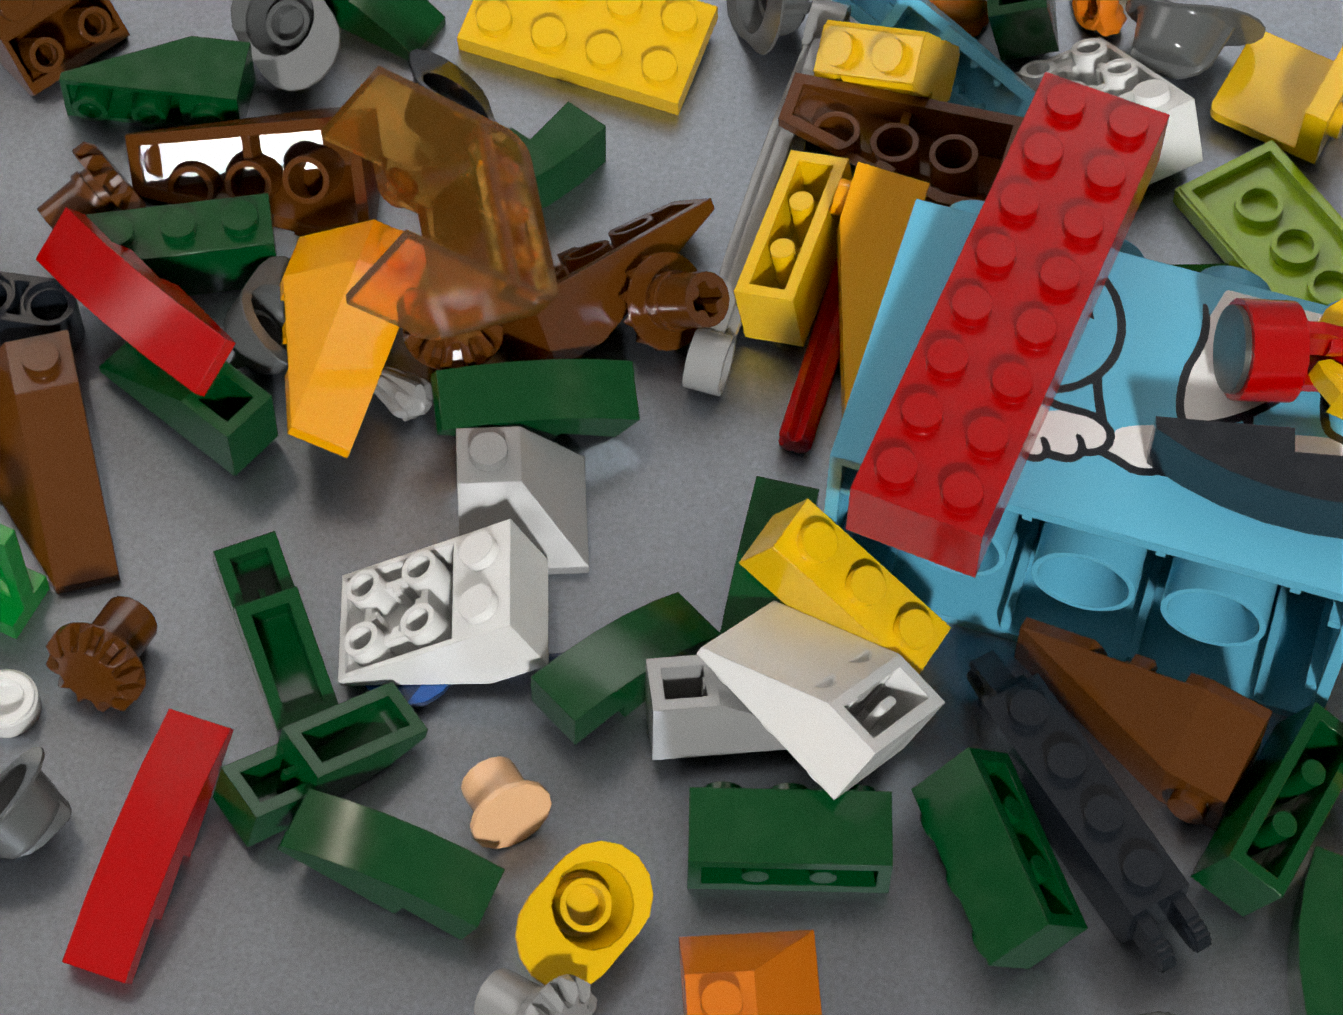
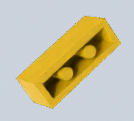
[734,150,853,347]
[739,499,951,674]

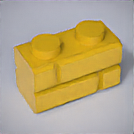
[813,20,960,102]

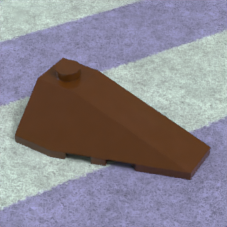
[778,72,1024,207]
[125,104,384,237]
[478,198,715,361]
[0,330,121,594]
[1014,617,1273,831]

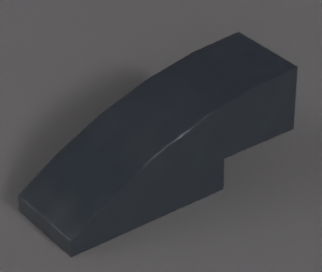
[1147,416,1343,539]

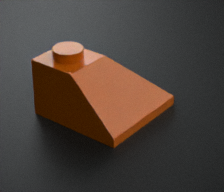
[679,929,822,1015]

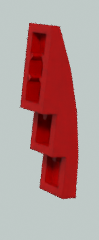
[36,207,236,397]
[62,708,234,984]

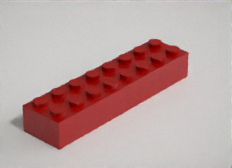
[846,72,1170,578]

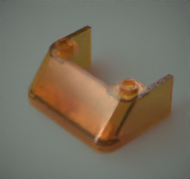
[321,65,558,341]

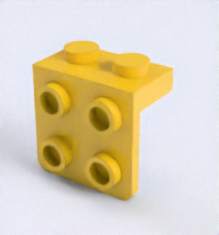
[1210,31,1343,164]

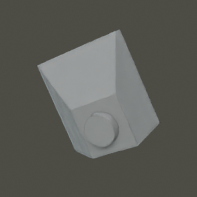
[456,426,589,574]

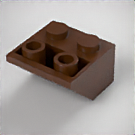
[0,0,130,96]

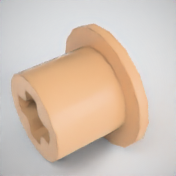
[461,756,552,849]

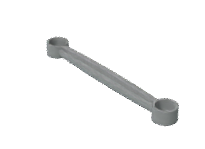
[682,0,851,397]

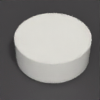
[0,669,42,738]

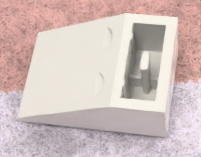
[1015,37,1203,185]
[338,519,549,686]
[697,601,945,800]

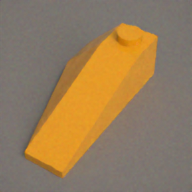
[830,162,930,418]
[280,219,432,458]

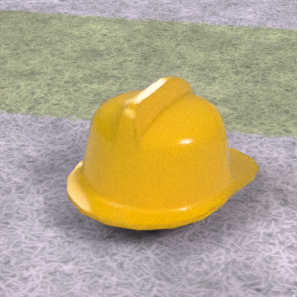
[515,840,654,985]

